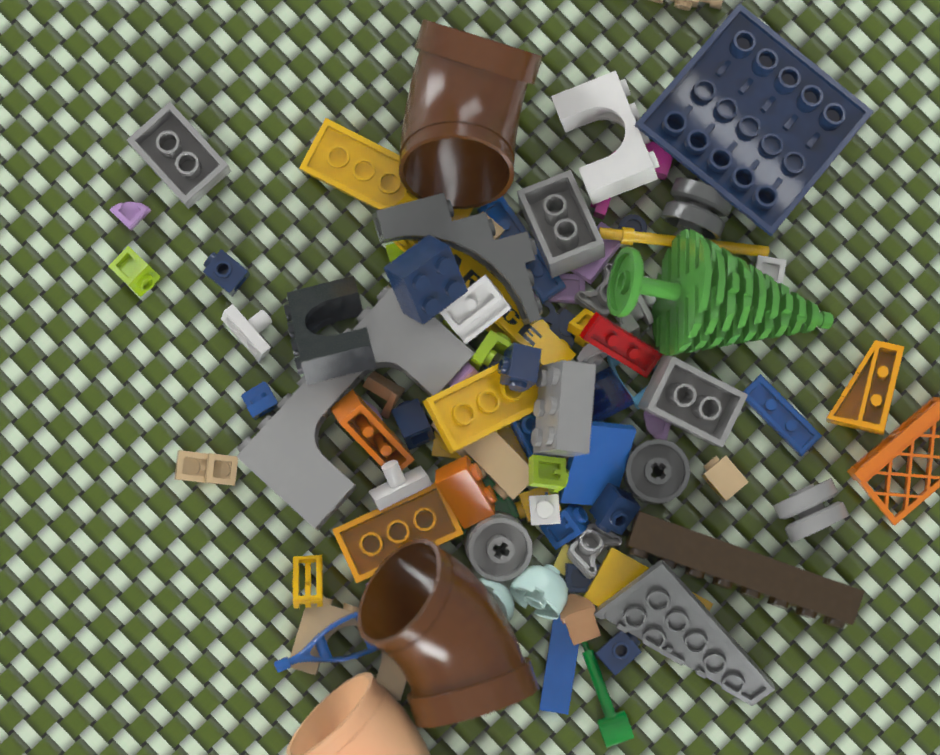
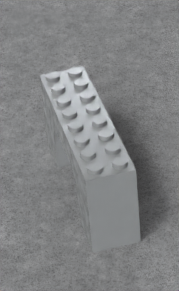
[236,285,474,530]

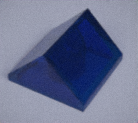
[592,367,635,422]

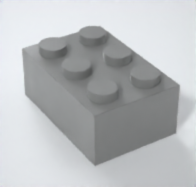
[127,102,231,209]
[517,170,605,278]
[638,355,748,447]
[531,360,596,458]

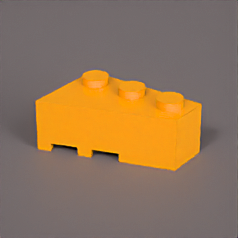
[826,340,904,436]

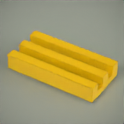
[293,555,323,608]

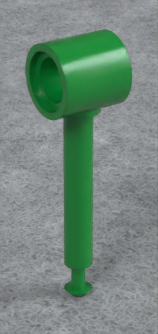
[582,641,634,748]

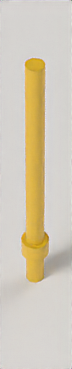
[598,227,769,257]

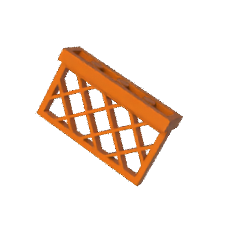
[847,397,940,526]

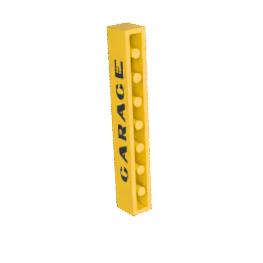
[394,194,576,370]

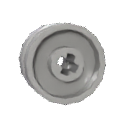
[773,478,849,543]
[464,511,533,582]

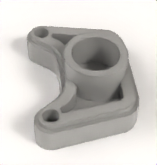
[574,263,613,317]
[567,523,622,579]

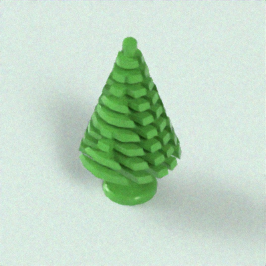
[607,229,834,356]

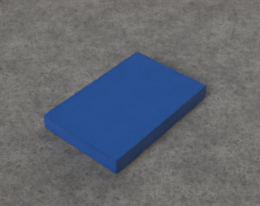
[558,421,637,506]

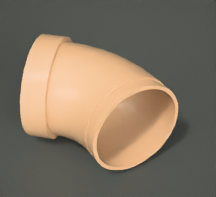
[286,672,431,755]

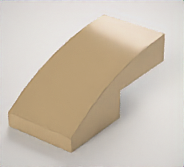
[174,450,238,486]

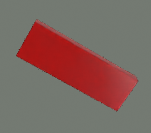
[579,312,663,378]

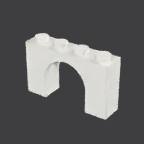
[551,71,660,204]

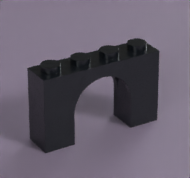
[284,276,377,385]

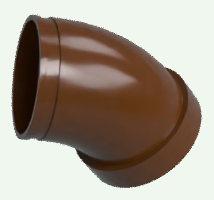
[399,19,543,209]
[357,539,539,728]

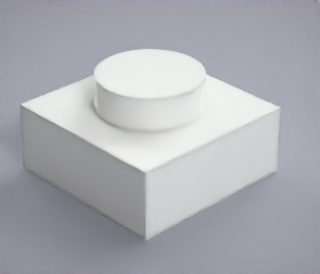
[529,494,561,526]

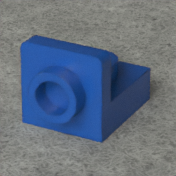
[241,382,278,421]
[539,504,590,550]

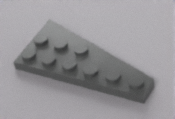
[594,559,775,706]

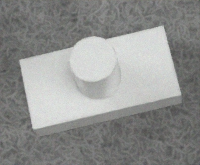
[221,304,272,362]
[368,460,432,511]

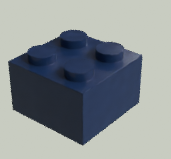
[384,235,468,325]

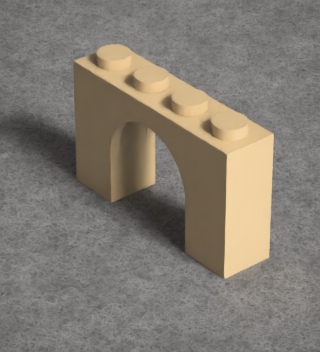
[290,597,407,701]

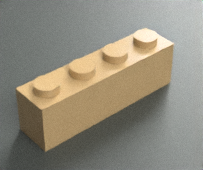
[431,422,529,501]

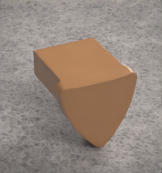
[363,371,405,419]
[560,594,601,646]

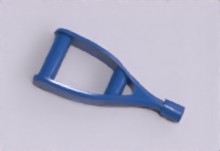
[274,611,379,673]

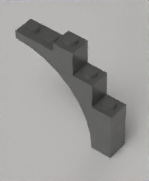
[372,193,543,326]

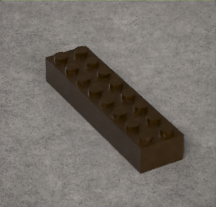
[624,512,865,629]

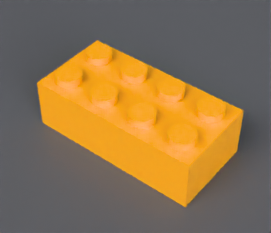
[332,482,464,584]

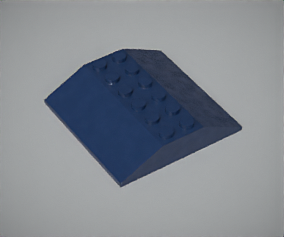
[634,3,874,236]

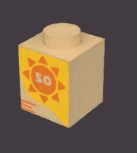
[701,456,749,502]

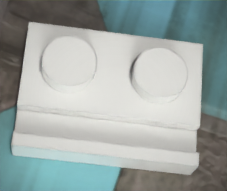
[440,274,512,345]

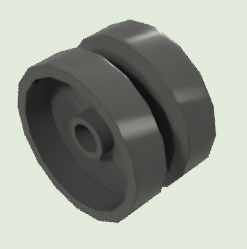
[661,177,733,240]
[623,439,691,505]

